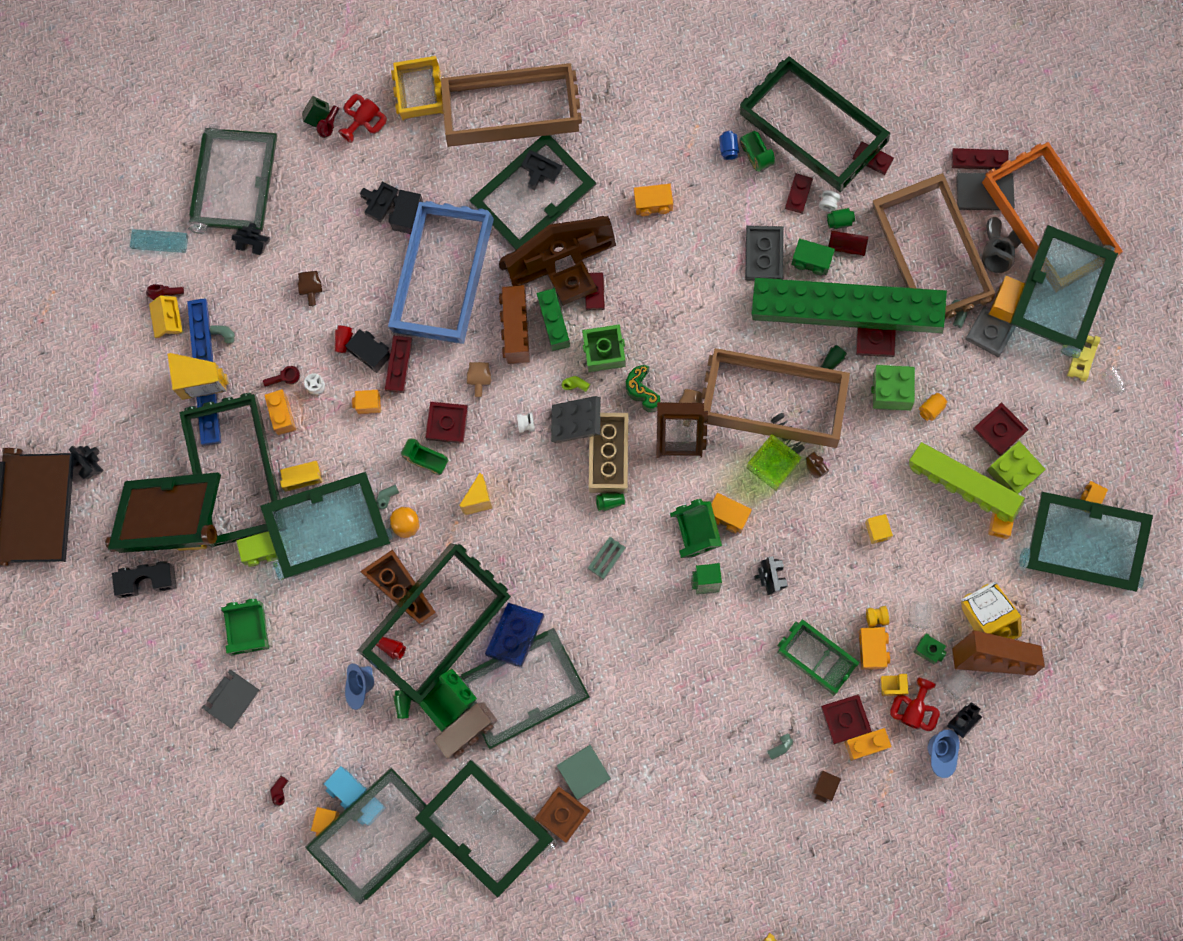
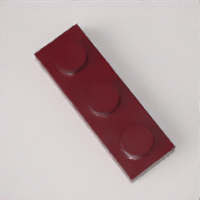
[952,148,1009,170]
[385,335,413,393]

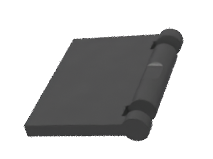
[202,669,260,729]

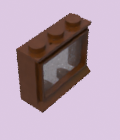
[656,402,708,459]

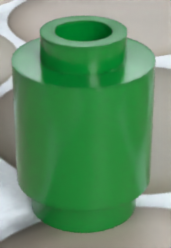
[827,208,855,230]

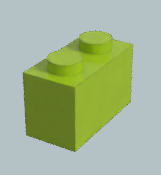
[236,531,278,567]

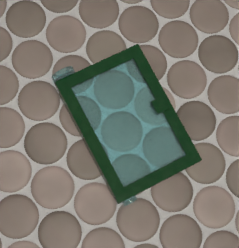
[1010,225,1118,358]
[260,471,393,581]
[1019,492,1153,592]

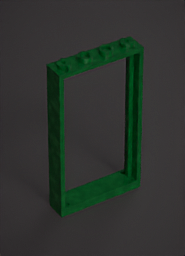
[740,56,890,193]
[179,393,287,547]
[357,543,511,704]

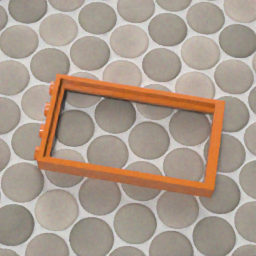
[982,142,1123,293]

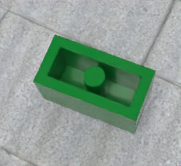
[791,238,835,276]

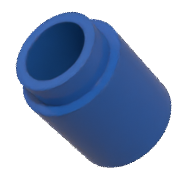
[719,131,739,160]

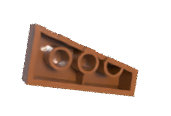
[499,285,530,364]
[952,630,1045,676]

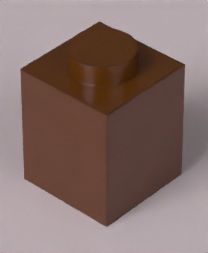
[812,770,841,804]

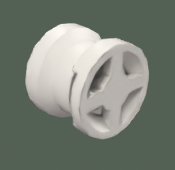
[819,190,841,212]
[304,373,325,395]
[517,412,535,433]

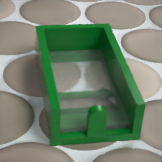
[777,619,860,696]

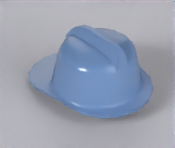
[345,663,374,710]
[927,729,960,778]

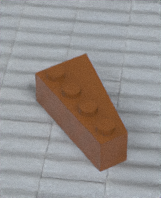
[360,549,438,627]

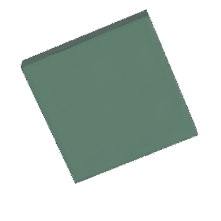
[556,745,611,800]

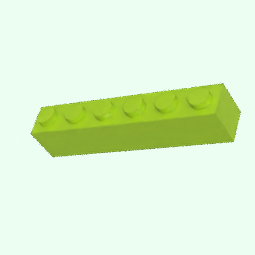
[909,442,1025,522]

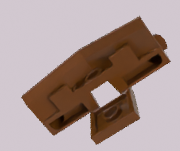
[499,216,616,306]

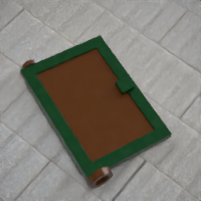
[105,472,221,553]

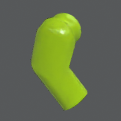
[561,376,591,392]

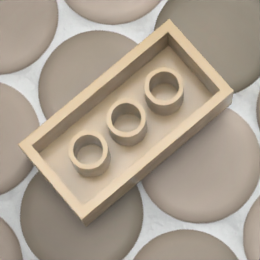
[589,413,628,493]

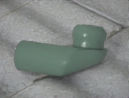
[952,300,968,328]
[210,325,235,344]
[376,484,399,509]
[768,733,793,760]

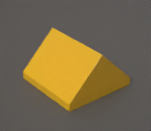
[459,473,493,515]

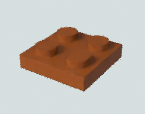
[534,786,590,843]

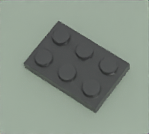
[551,396,601,443]

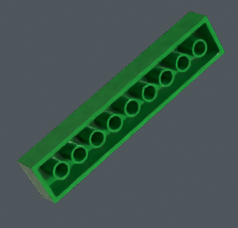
[751,278,947,334]

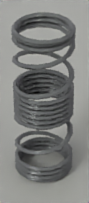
[771,413,805,456]

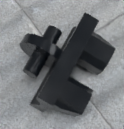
[231,222,270,255]
[69,445,103,479]
[754,556,788,595]
[947,702,982,738]

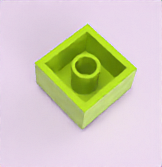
[986,441,1046,494]

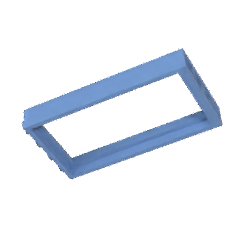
[388,201,494,344]

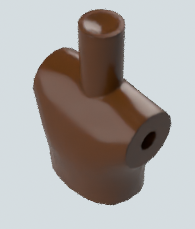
[298,271,322,306]
[806,452,829,478]

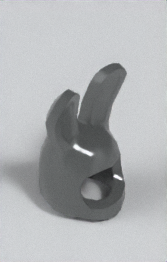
[982,217,1022,273]

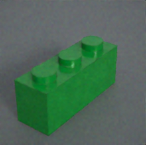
[537,288,570,352]
[691,563,722,595]

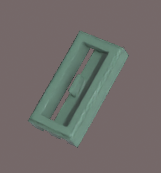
[588,537,626,580]

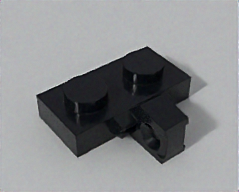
[521,150,563,190]
[360,181,399,223]

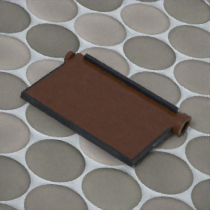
[0,448,75,567]

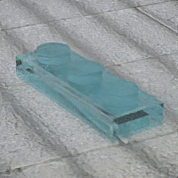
[130,229,188,253]

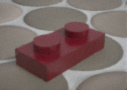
[852,141,894,175]
[785,173,813,214]

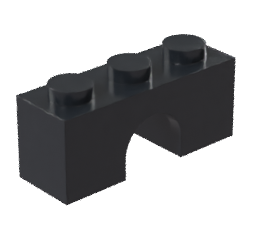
[112,561,177,598]

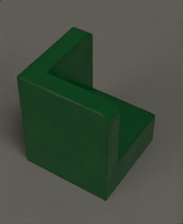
[302,96,330,127]

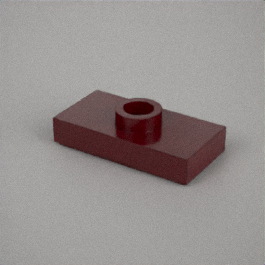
[828,230,868,256]
[586,272,605,311]

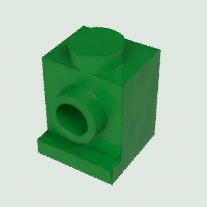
[914,633,947,664]

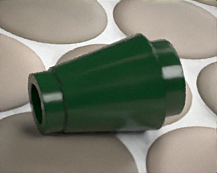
[820,345,847,370]

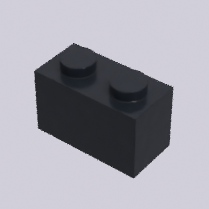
[389,190,423,234]
[345,329,390,373]

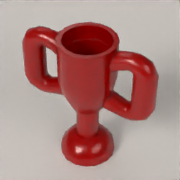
[338,94,387,143]
[890,677,940,731]

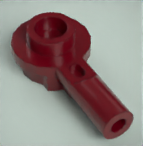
[316,105,339,138]
[146,284,184,300]
[263,366,300,387]

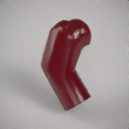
[270,775,289,806]

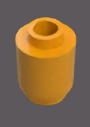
[919,393,947,421]

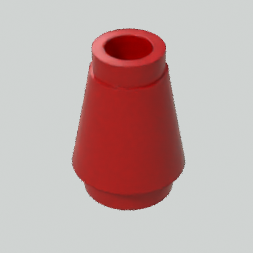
[335,325,353,354]
[376,637,406,660]

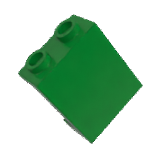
[670,499,722,558]
[221,599,269,656]
[419,669,477,732]

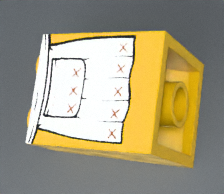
[167,353,229,400]
[961,582,1022,640]

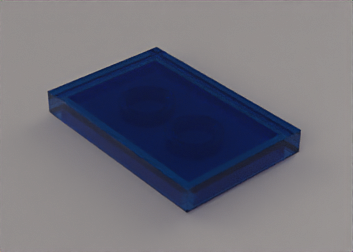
[485,602,545,668]

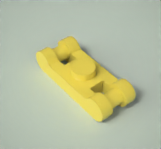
[1067,335,1101,382]

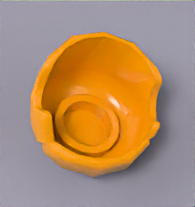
[390,507,420,538]

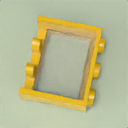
[391,56,444,120]

